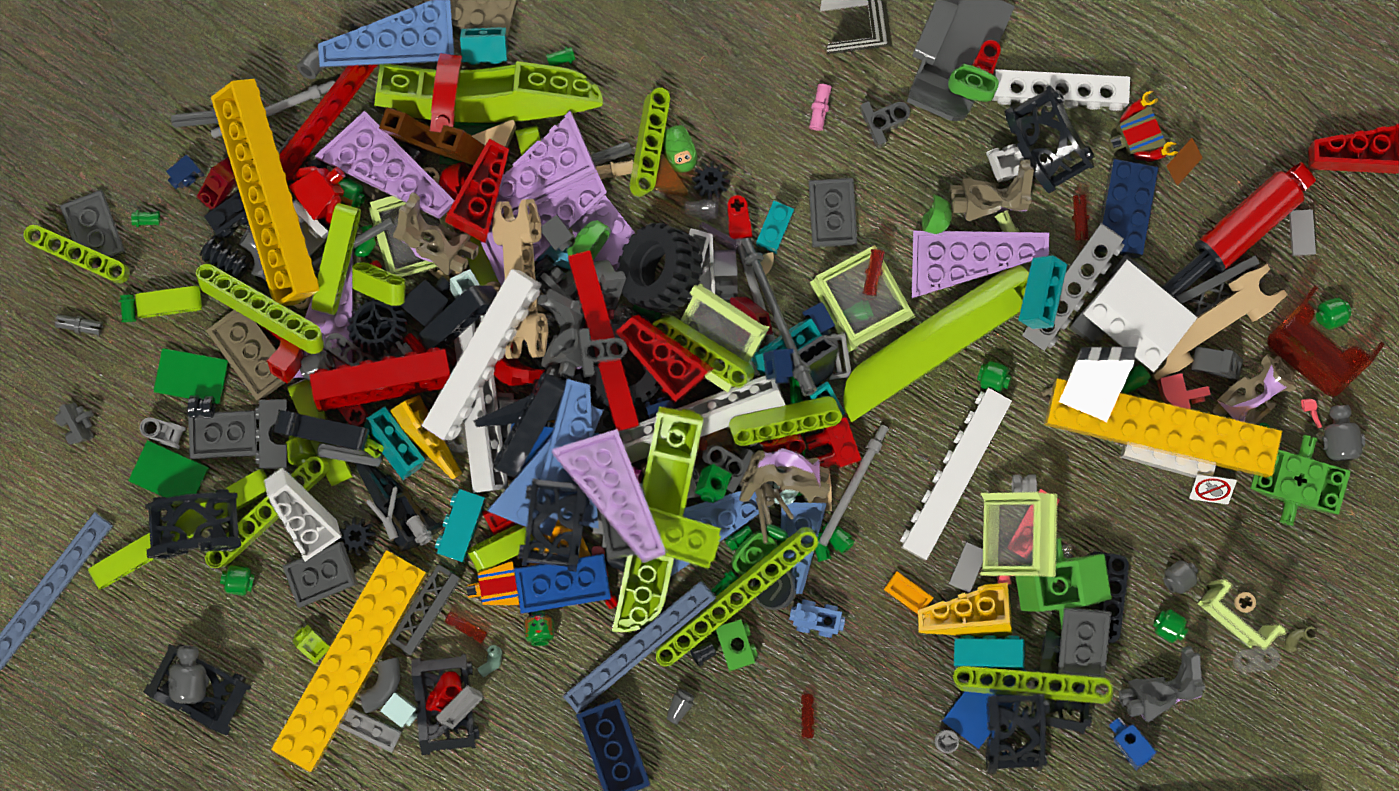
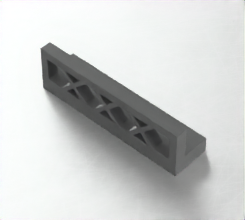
[1175,255,1265,317]
[390,564,461,655]

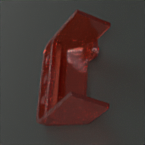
[1267,285,1385,397]

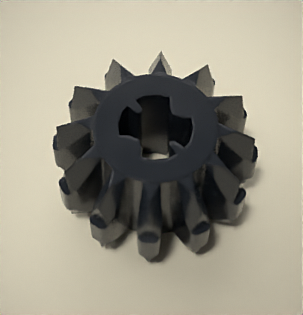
[692,161,730,200]
[338,517,376,556]

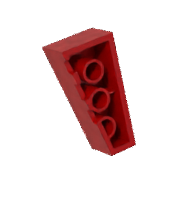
[1308,124,1399,174]
[445,138,509,243]
[616,315,714,401]

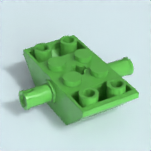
[1250,435,1351,526]
[1015,537,1112,630]

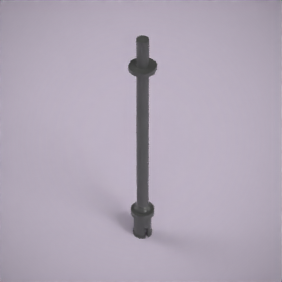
[742,238,817,396]

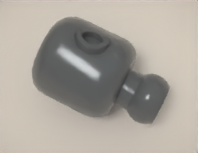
[1322,405,1365,461]
[169,646,209,703]

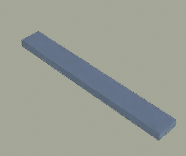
[0,512,114,670]
[563,581,716,714]

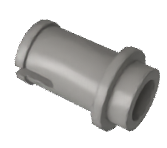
[406,515,432,545]

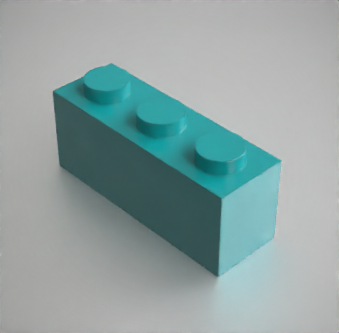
[1018,256,1067,329]
[752,319,822,376]
[363,407,425,480]
[435,489,487,563]
[954,635,1025,671]

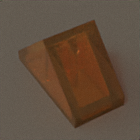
[653,154,688,196]

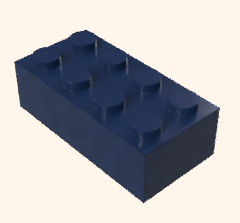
[1095,159,1158,259]
[576,698,651,791]

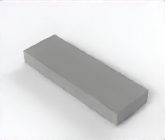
[339,708,402,753]

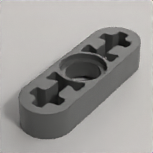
[323,333,378,366]

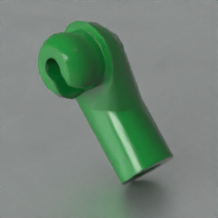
[766,524,789,554]

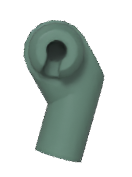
[477,645,503,678]

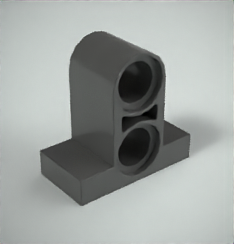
[860,101,910,149]
[713,249,738,300]
[593,260,626,310]
[578,329,627,377]
[1191,347,1243,381]
[702,445,755,493]

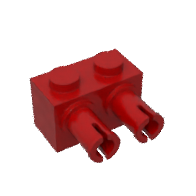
[805,417,862,469]

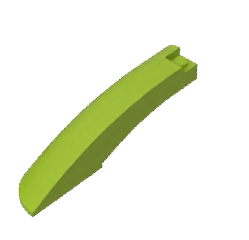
[374,61,603,123]
[843,265,1029,423]
[612,406,703,632]

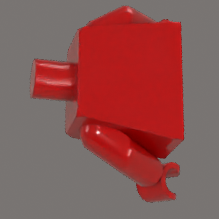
[289,166,345,228]

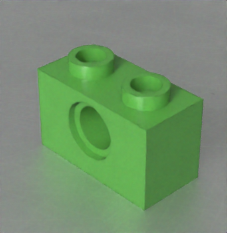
[716,619,758,671]

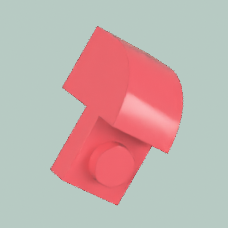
[1157,374,1211,409]

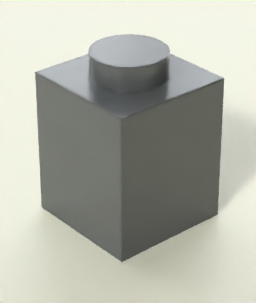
[541,215,574,252]

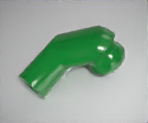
[354,225,376,257]

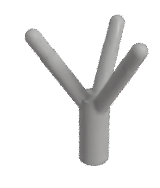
[367,487,398,540]

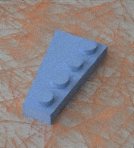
[781,503,826,594]

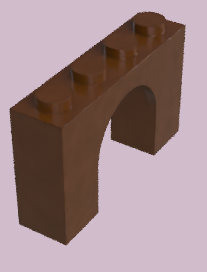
[379,108,485,165]

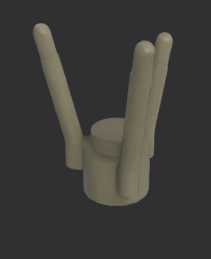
[755,483,794,543]

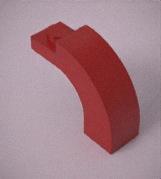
[430,53,462,132]
[259,325,304,384]
[494,344,545,386]

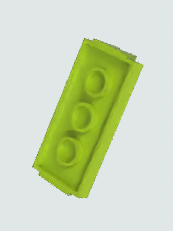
[648,507,721,569]

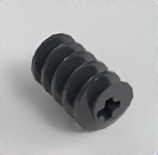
[200,235,250,280]

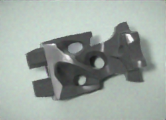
[538,289,586,379]
[1119,646,1205,721]

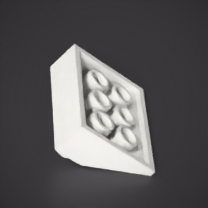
[1083,260,1197,372]

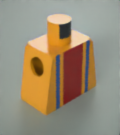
[466,562,519,605]

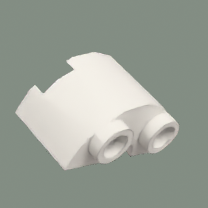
[986,144,1034,182]

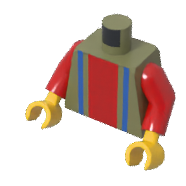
[1109,91,1178,162]

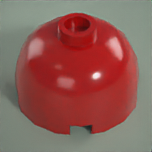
[438,162,472,200]

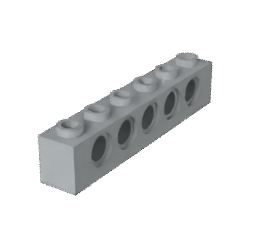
[1022,223,1124,350]

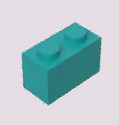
[460,27,508,64]
[756,200,794,254]

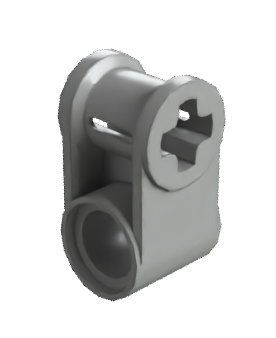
[140,417,186,449]

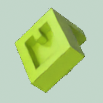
[292,625,330,664]

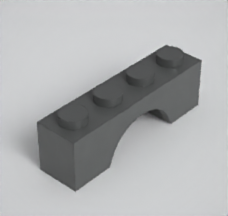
[1069,254,1147,344]

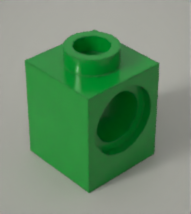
[694,464,732,503]

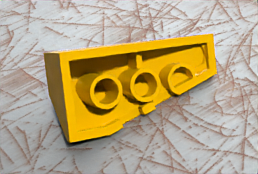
[390,395,463,479]
[918,583,1013,637]

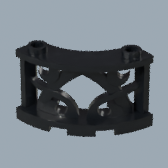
[1004,85,1095,194]
[518,478,586,572]
[145,489,241,559]
[1030,630,1092,734]
[143,643,252,736]
[411,654,480,755]
[985,694,1049,774]

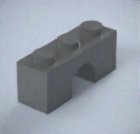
[256,400,290,469]

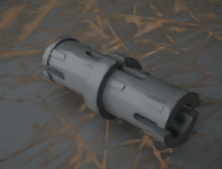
[55,314,103,336]

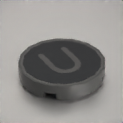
[753,565,796,610]

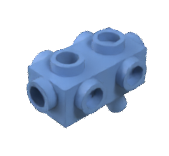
[789,599,845,638]

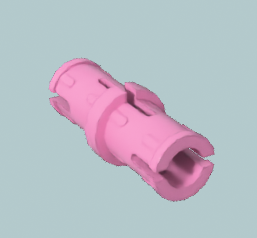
[809,84,832,131]

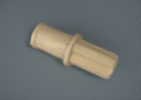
[591,160,633,179]

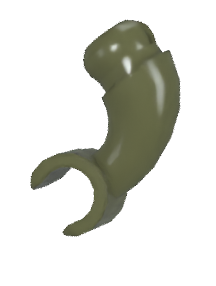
[1284,626,1316,652]

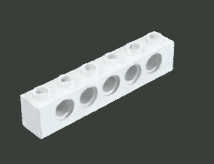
[992,70,1130,111]

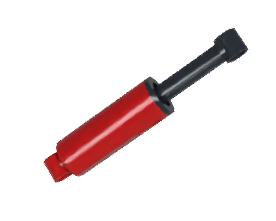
[1161,162,1316,299]

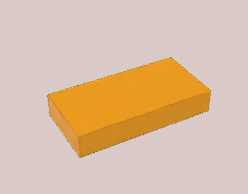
[883,571,934,614]

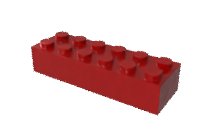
[309,348,450,412]

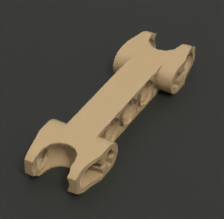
[492,199,548,359]
[1151,264,1287,380]

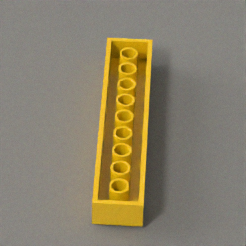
[211,79,320,307]
[1044,378,1282,477]
[271,550,429,772]

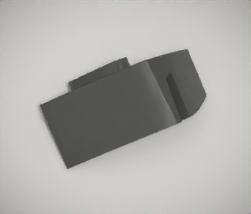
[907,0,1015,121]

